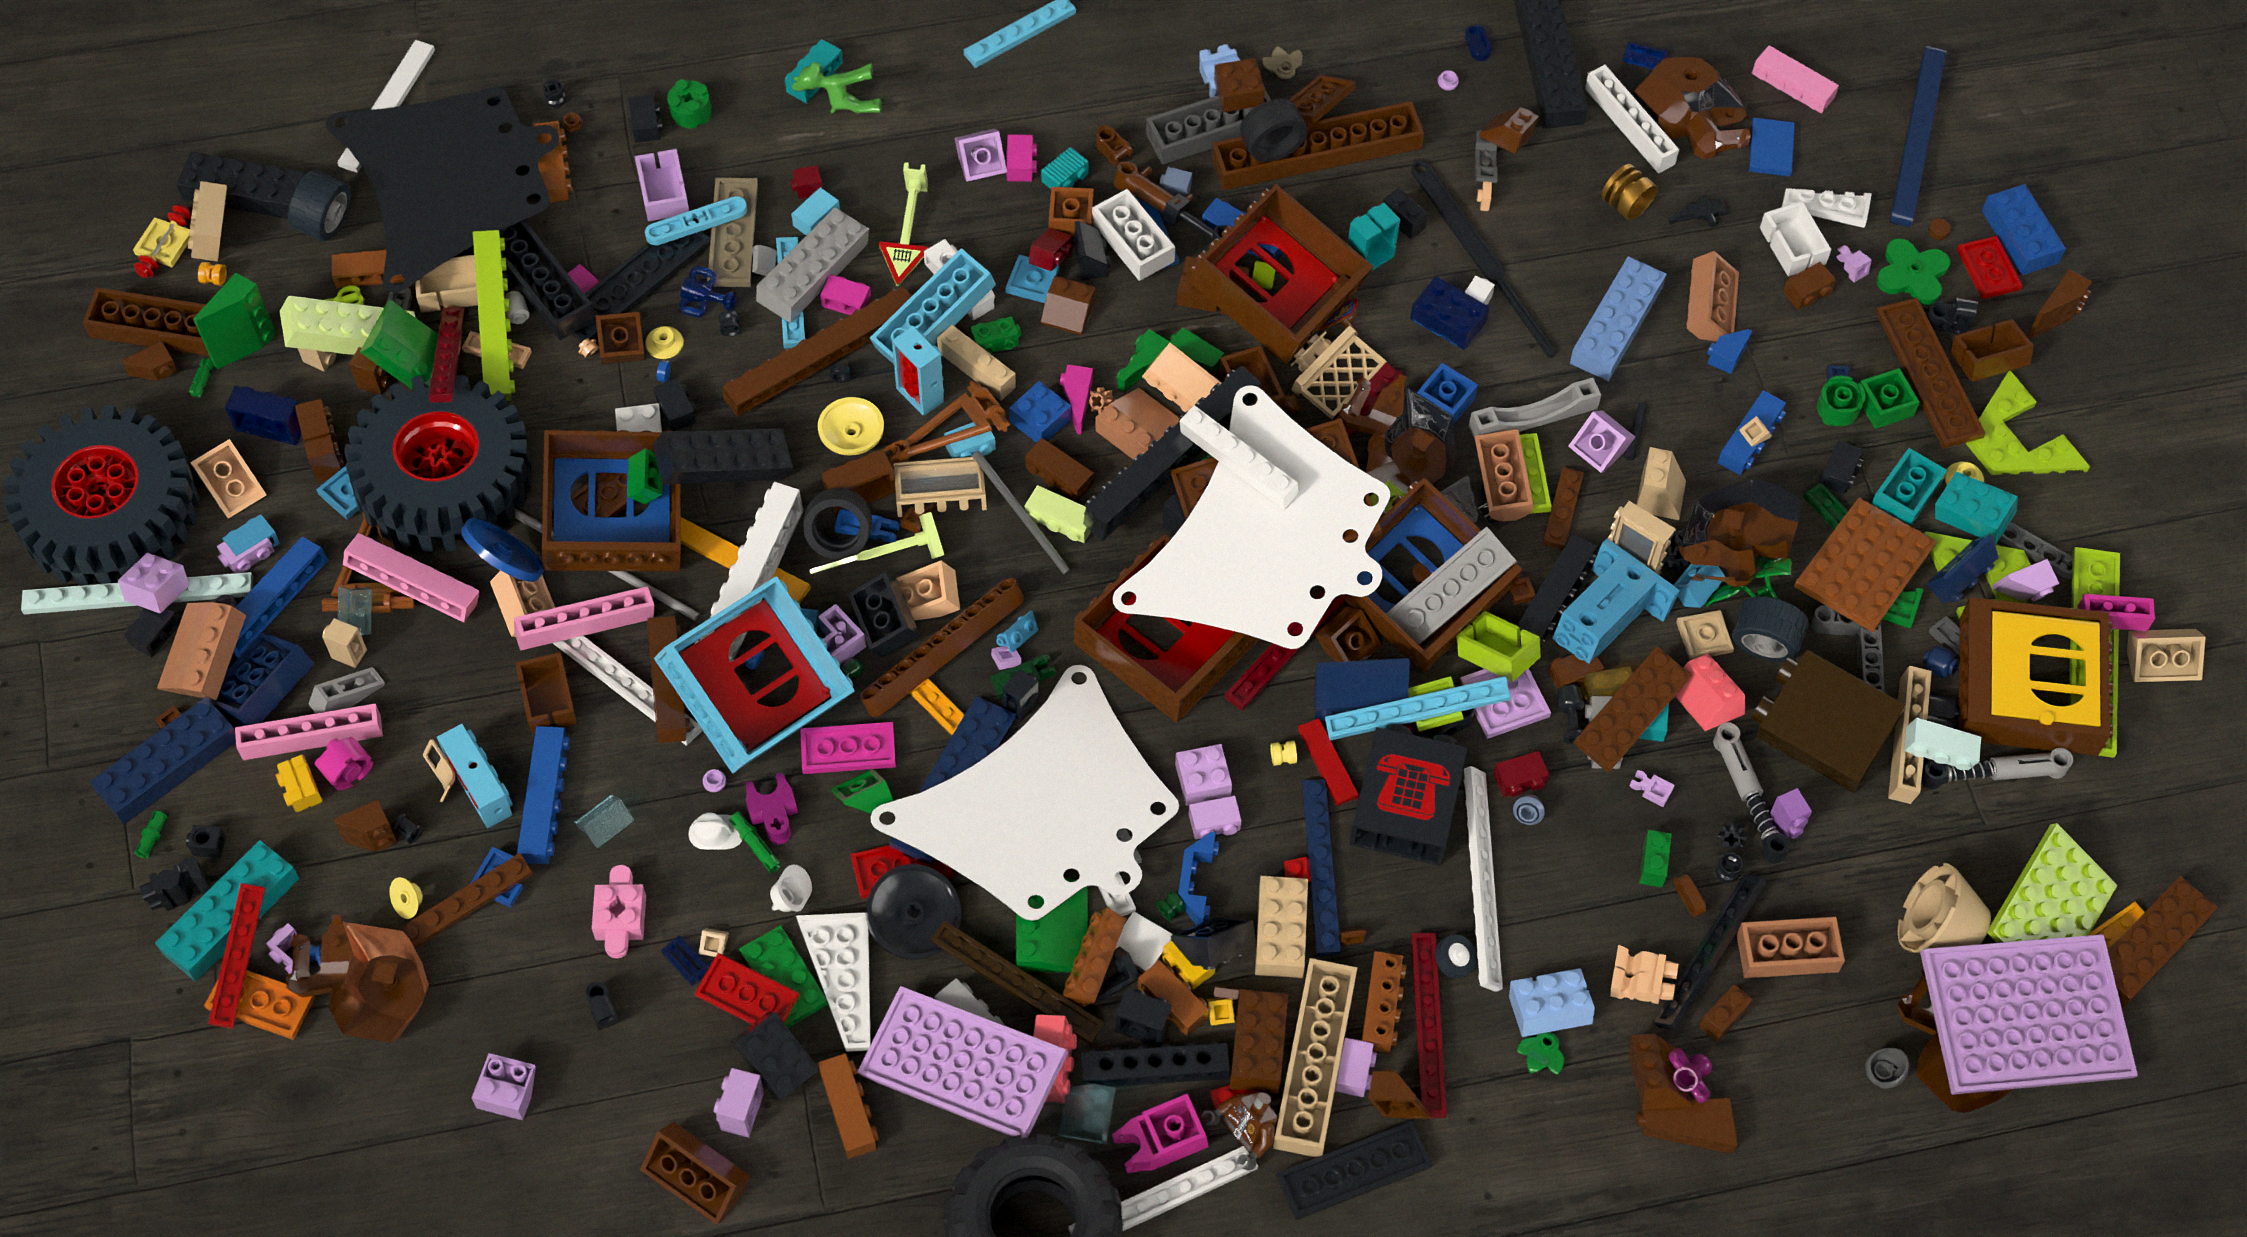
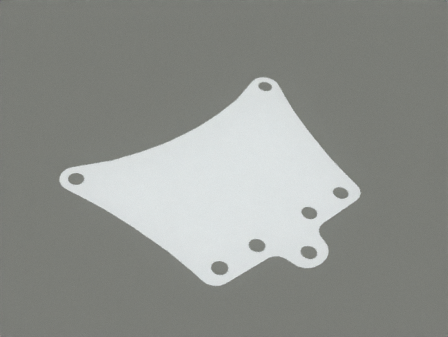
[1113,385,1390,649]
[871,665,1179,920]

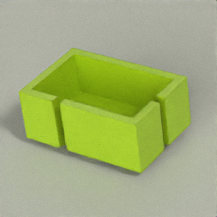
[1457,611,1541,683]

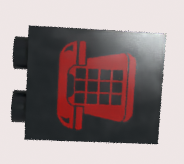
[1349,724,1468,866]

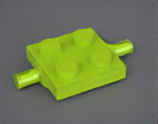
[1408,676,1463,732]

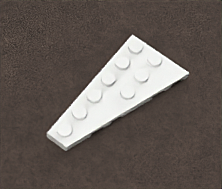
[796,912,871,1052]

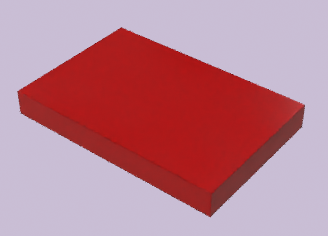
[1957,236,2023,299]

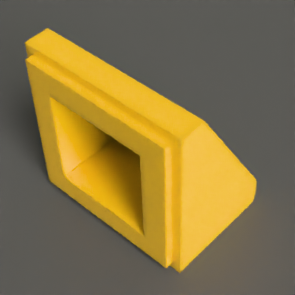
[1207,997,1235,1026]

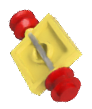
[133,205,192,278]

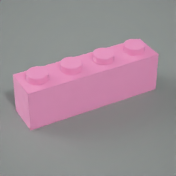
[1752,46,1839,113]

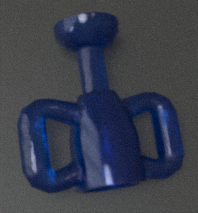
[679,266,736,318]

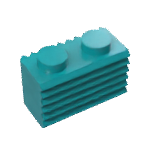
[1041,147,1089,188]

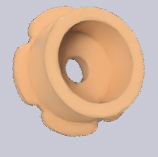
[579,338,599,358]

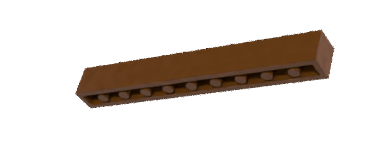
[723,286,912,417]

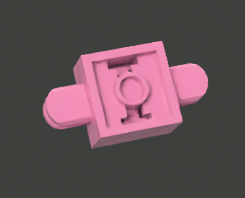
[592,865,646,959]

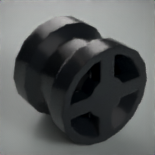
[719,310,741,337]

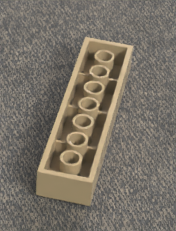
[1273,958,1357,1157]

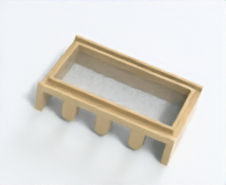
[894,457,987,517]
[1608,501,1676,576]

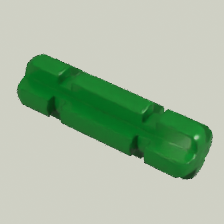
[189,358,213,398]

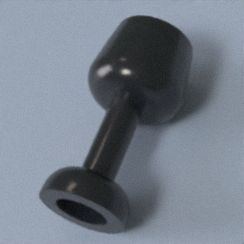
[1557,685,1585,744]

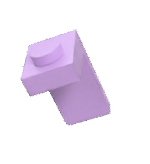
[217,538,274,574]
[266,924,297,974]

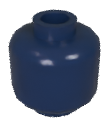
[1923,646,1960,679]

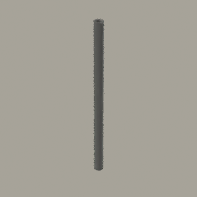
[972,451,1071,575]

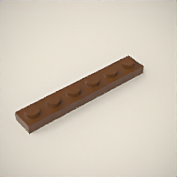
[397,853,533,949]

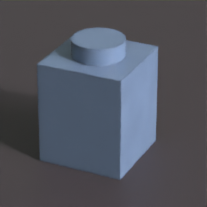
[1159,167,1192,197]

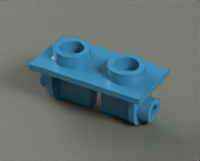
[996,611,1038,653]

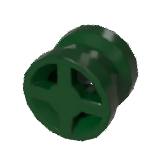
[1156,891,1186,921]

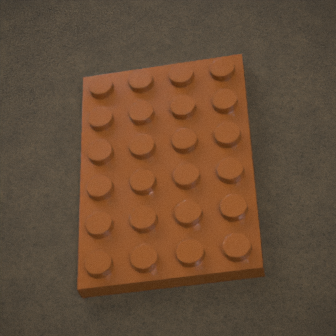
[1794,498,1937,632]

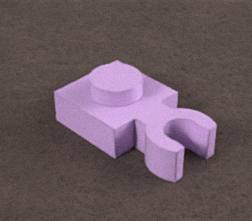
[1630,770,1675,807]

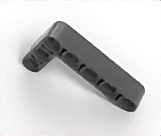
[1810,605,1885,693]

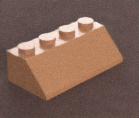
[1687,251,1739,341]

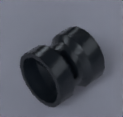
[542,79,566,108]
[1715,852,1743,883]

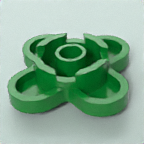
[1877,239,1950,305]

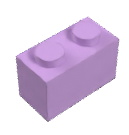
[1189,796,1241,839]
[1335,1038,1377,1097]

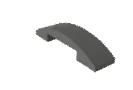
[1475,130,1497,183]

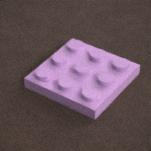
[1459,668,1551,739]

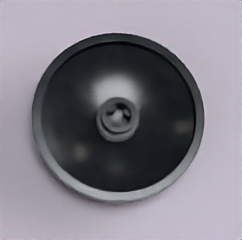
[866,864,961,960]

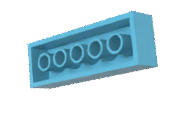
[870,248,996,364]

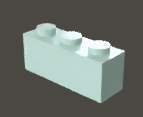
[1904,718,1981,770]

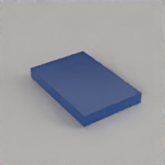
[1749,118,1794,176]

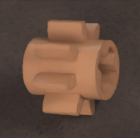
[1087,387,1116,413]

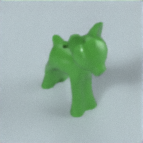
[792,62,882,113]

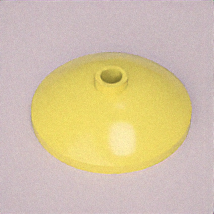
[818,397,884,455]

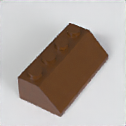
[640,1122,751,1225]

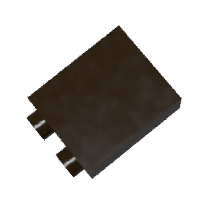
[1752,650,1906,793]

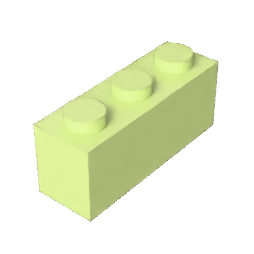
[1025,485,1091,543]

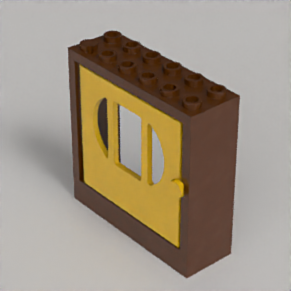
[1958,597,2113,756]

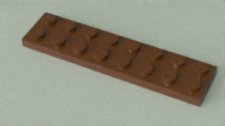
[1876,298,1985,449]

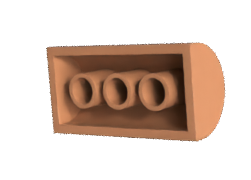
[1475,429,1533,521]

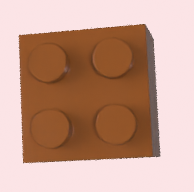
[1049,187,1093,237]

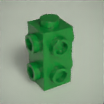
[971,317,1021,354]

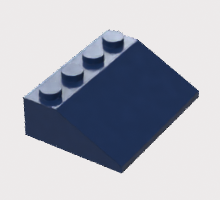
[199,632,314,726]
[1312,658,1410,721]

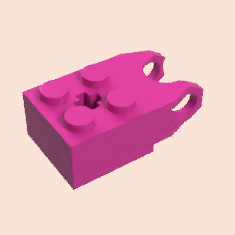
[1112,1094,1208,1173]

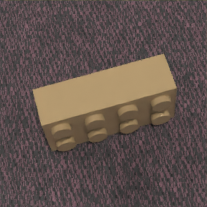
[1255,876,1308,978]

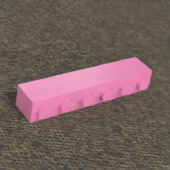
[343,533,479,622]
[514,586,654,651]
[235,704,383,760]

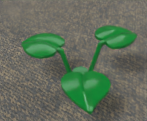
[1706,556,1792,607]

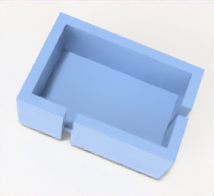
[1509,968,1595,1037]

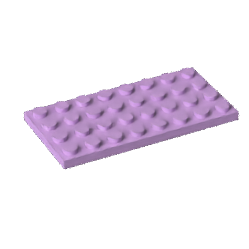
[857,986,1068,1139]

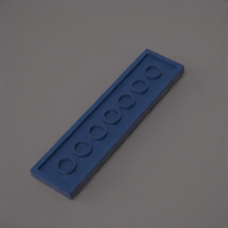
[889,696,1017,865]

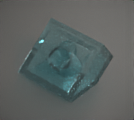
[1059,1084,1116,1144]

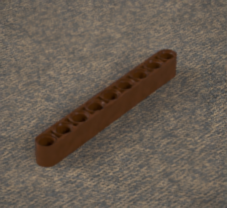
[860,578,1025,717]

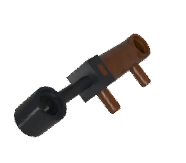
[1113,161,1230,255]

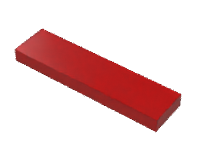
[1298,718,1359,806]

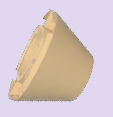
[1898,863,1991,953]

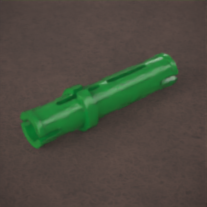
[729,811,782,873]

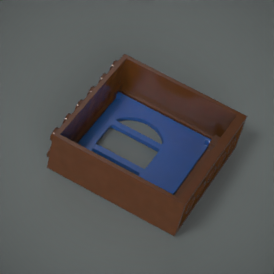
[542,429,681,572]
[1340,478,1523,674]

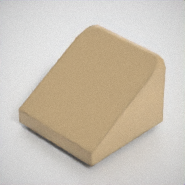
[1739,416,1772,447]
[699,928,729,957]

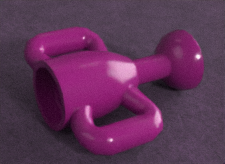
[1669,1048,1712,1103]

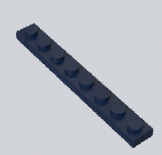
[1302,779,1341,956]

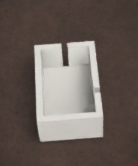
[1760,201,1831,276]

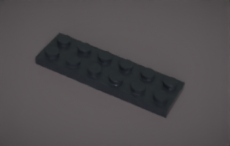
[1276,1121,1433,1220]

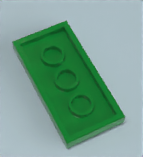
[739,925,829,1028]

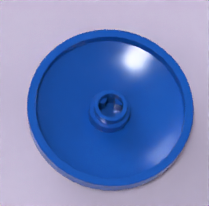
[461,518,544,582]

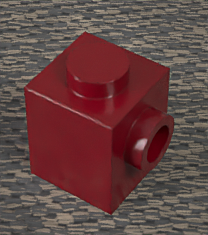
[790,165,822,199]

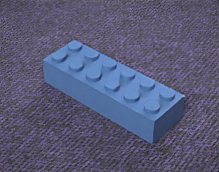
[1570,257,1667,381]

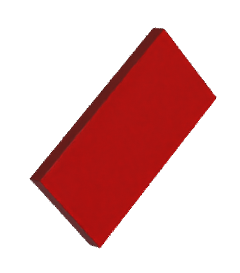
[850,845,953,899]
[694,953,800,1025]

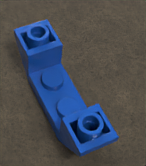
[1178,832,1219,925]

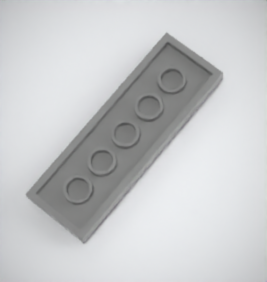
[1386,527,1517,646]

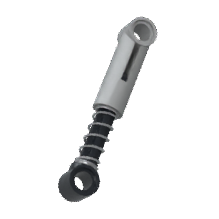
[1713,722,1790,864]
[1921,748,2073,790]

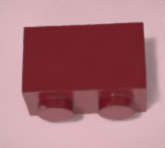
[1029,228,1073,271]
[1493,751,1549,798]

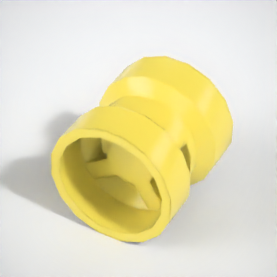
[1271,741,1297,766]

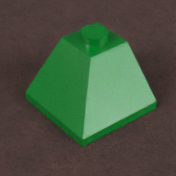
[831,769,894,814]

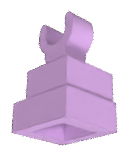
[1836,245,1871,282]

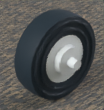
[1435,935,1477,978]

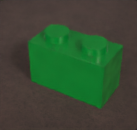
[628,448,662,504]
[1639,830,1671,887]

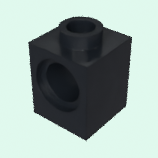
[186,825,226,858]

